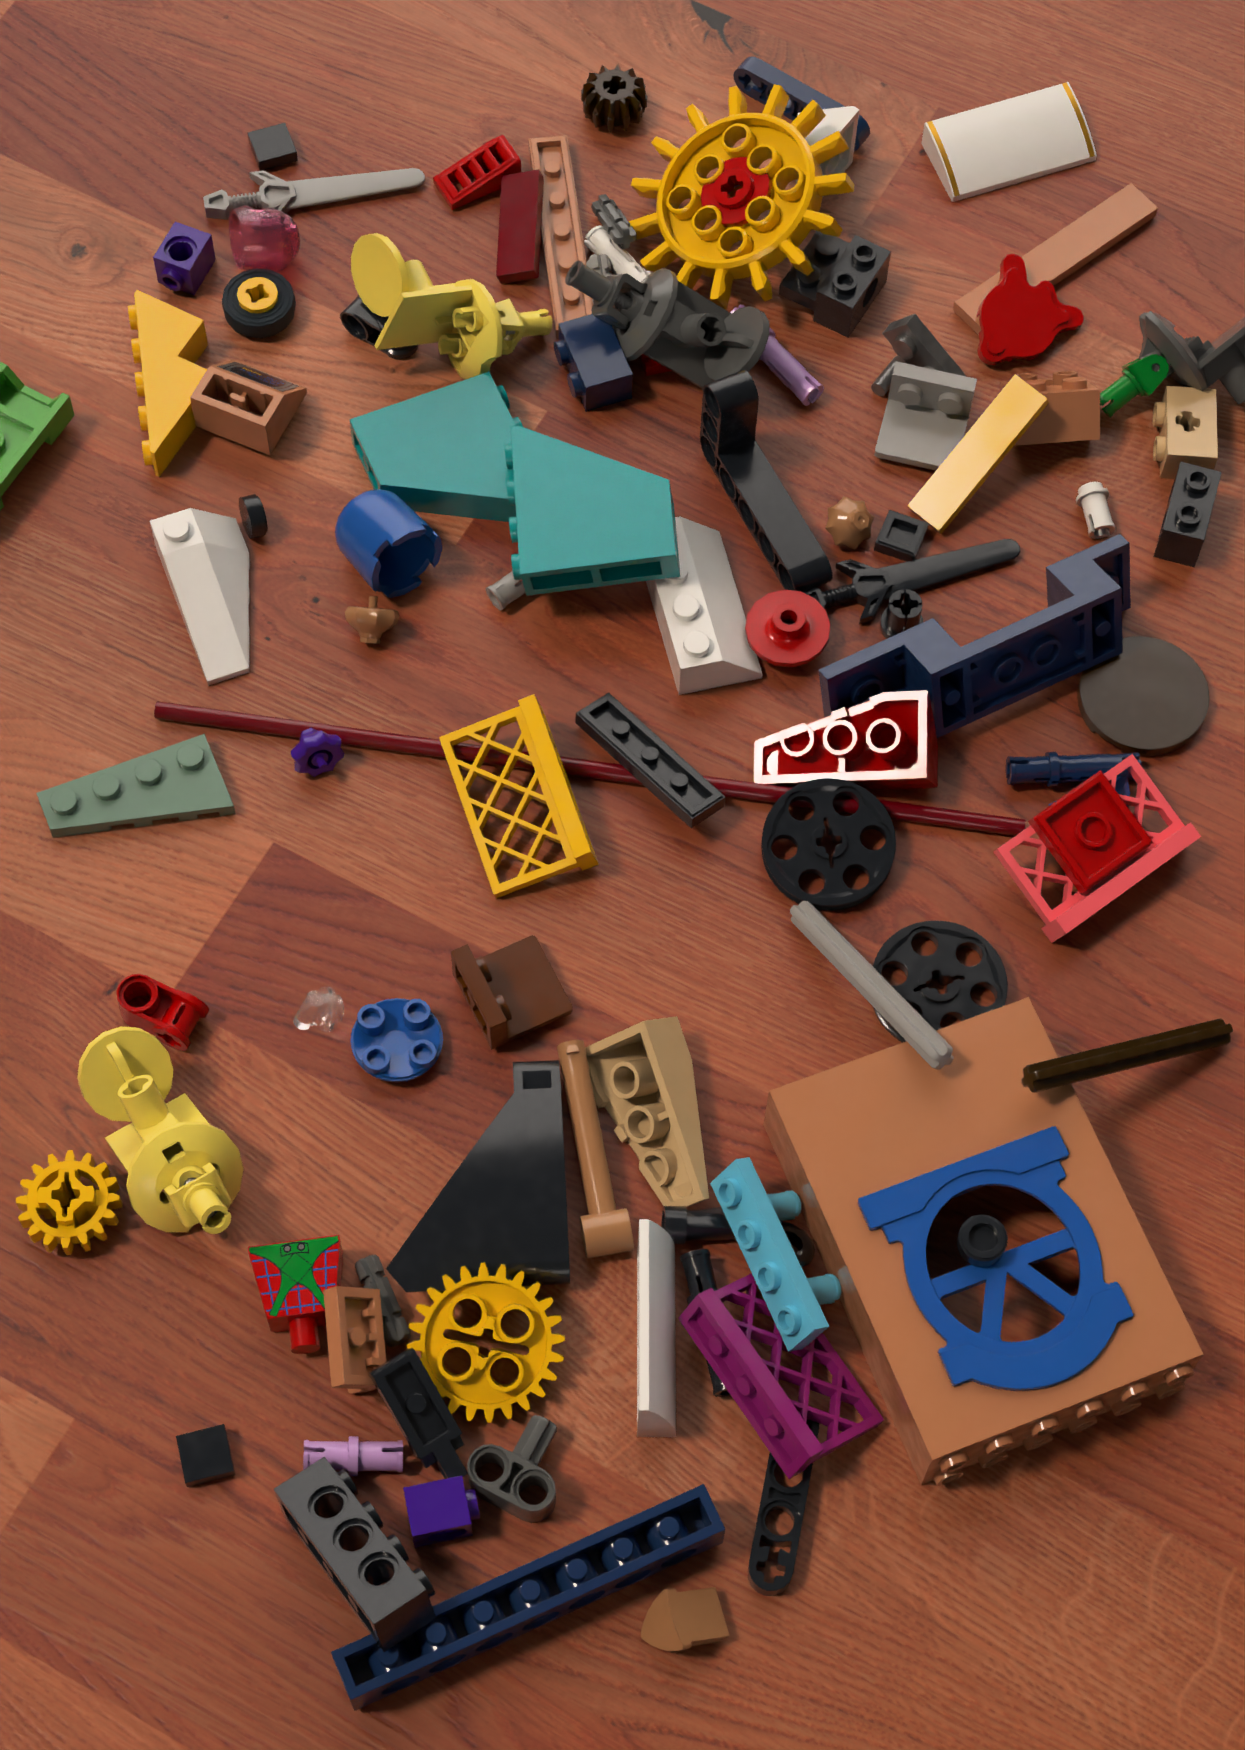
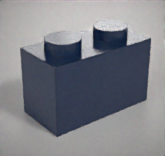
[554,314,633,412]

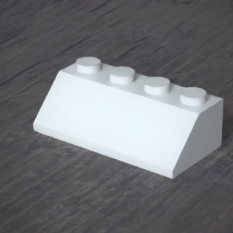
[646,516,762,695]

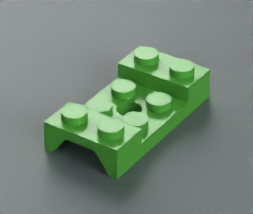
[0,362,75,511]

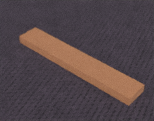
[528,135,593,339]
[953,183,1158,335]

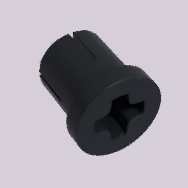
[880,589,923,639]

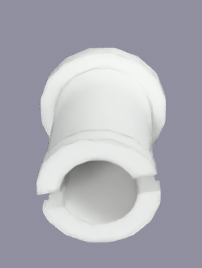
[1076,482,1116,539]

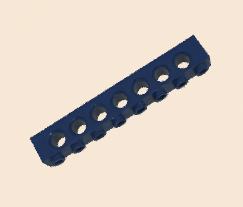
[331,1484,726,1711]

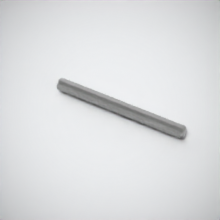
[790,901,954,1070]

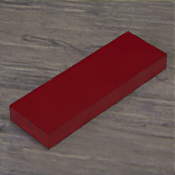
[496,169,544,284]

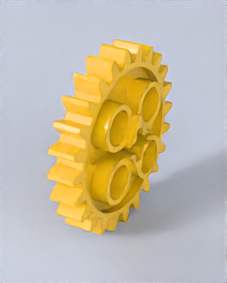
[407,1262,565,1423]

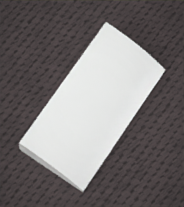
[637,1219,676,1437]

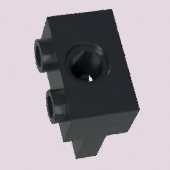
[779,231,891,338]

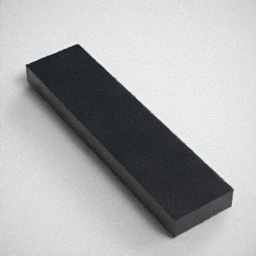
[575,693,725,828]

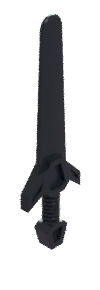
[803,539,1020,624]

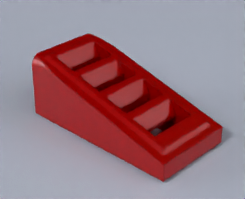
[433,135,521,210]

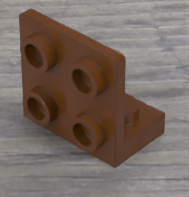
[451,935,573,1050]

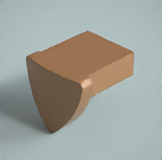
[641,1587,730,1651]

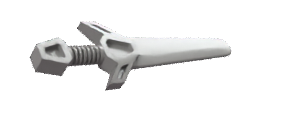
[203,168,425,229]

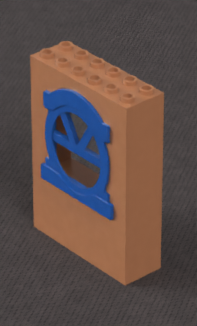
[763,997,1204,1486]

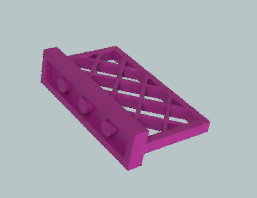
[678,1273,884,1479]

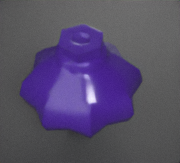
[291,727,344,777]

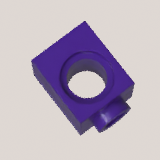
[153,222,216,295]
[403,1475,480,1548]

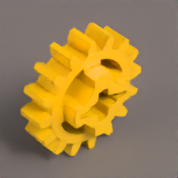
[16,1150,123,1255]

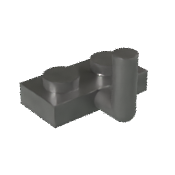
[871,314,966,396]

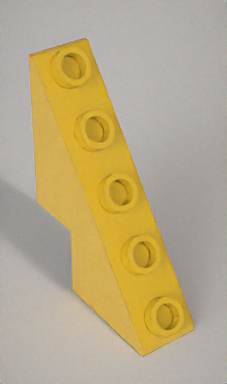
[128,290,208,477]

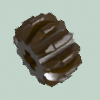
[581,64,648,133]

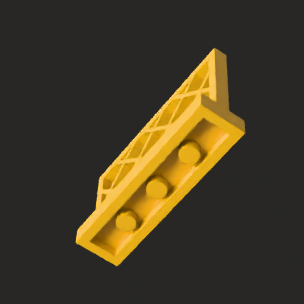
[439,694,599,899]

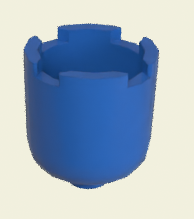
[335,489,442,598]

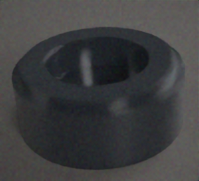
[239,494,268,539]
[957,1214,1008,1267]

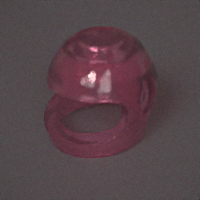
[229,205,300,273]

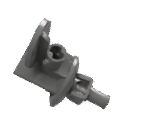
[565,261,769,389]

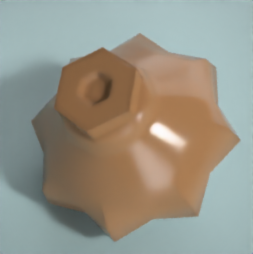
[825,496,874,550]
[345,596,399,644]

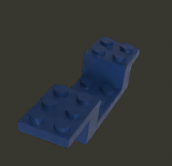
[818,534,1131,738]

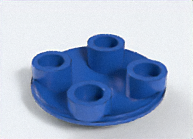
[351,998,443,1082]

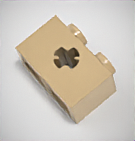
[1153,386,1218,479]

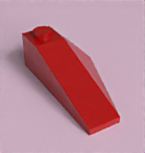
[754,690,938,789]

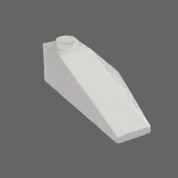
[150,508,250,686]

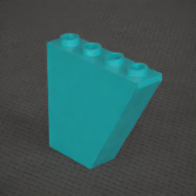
[349,372,523,522]
[504,425,681,596]

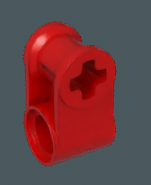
[116,974,209,1051]

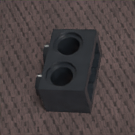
[1153,462,1222,567]

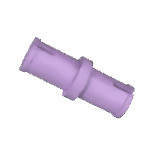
[303,1436,403,1476]

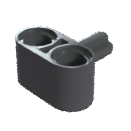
[467,1415,557,1523]

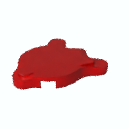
[976,254,1084,365]

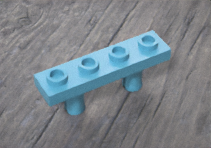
[710,1157,841,1352]

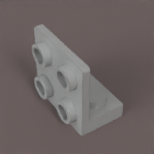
[874,361,977,470]

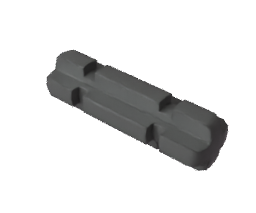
[591,194,637,249]
[355,1255,411,1347]

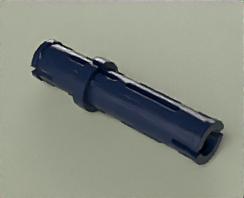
[1005,752,1141,787]

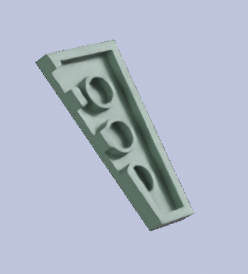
[36,734,236,838]

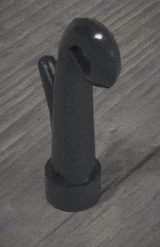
[661,1206,815,1267]

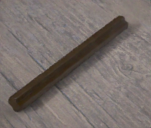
[1021,1018,1233,1093]

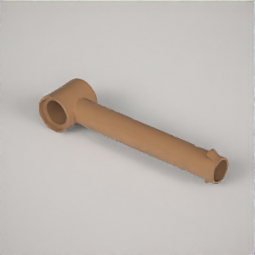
[557,1040,634,1258]

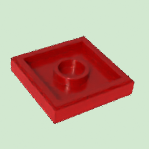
[1028,770,1154,894]

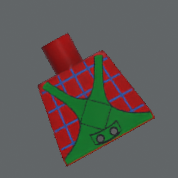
[248,1235,343,1354]

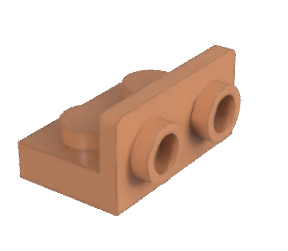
[323,1286,386,1394]

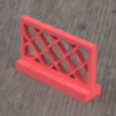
[994,754,1201,943]

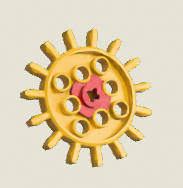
[628,84,854,310]

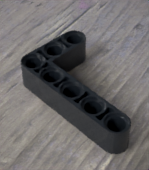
[700,369,833,592]

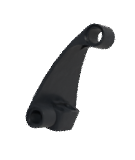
[386,1060,570,1293]

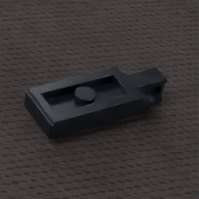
[368,1348,468,1479]

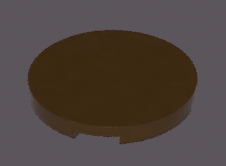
[1077,636,1209,757]

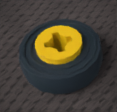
[222,268,296,338]

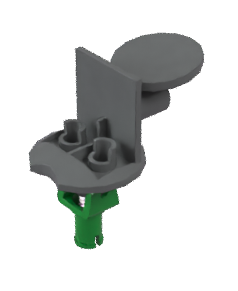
[1100,311,1245,418]

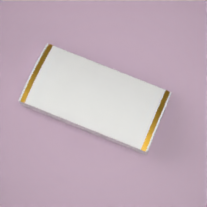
[921,82,1097,202]

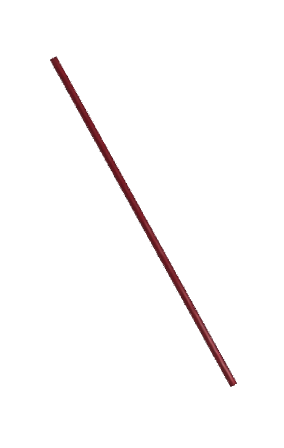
[154,701,1026,836]

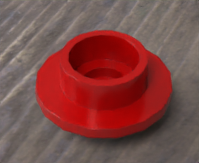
[745,589,831,667]

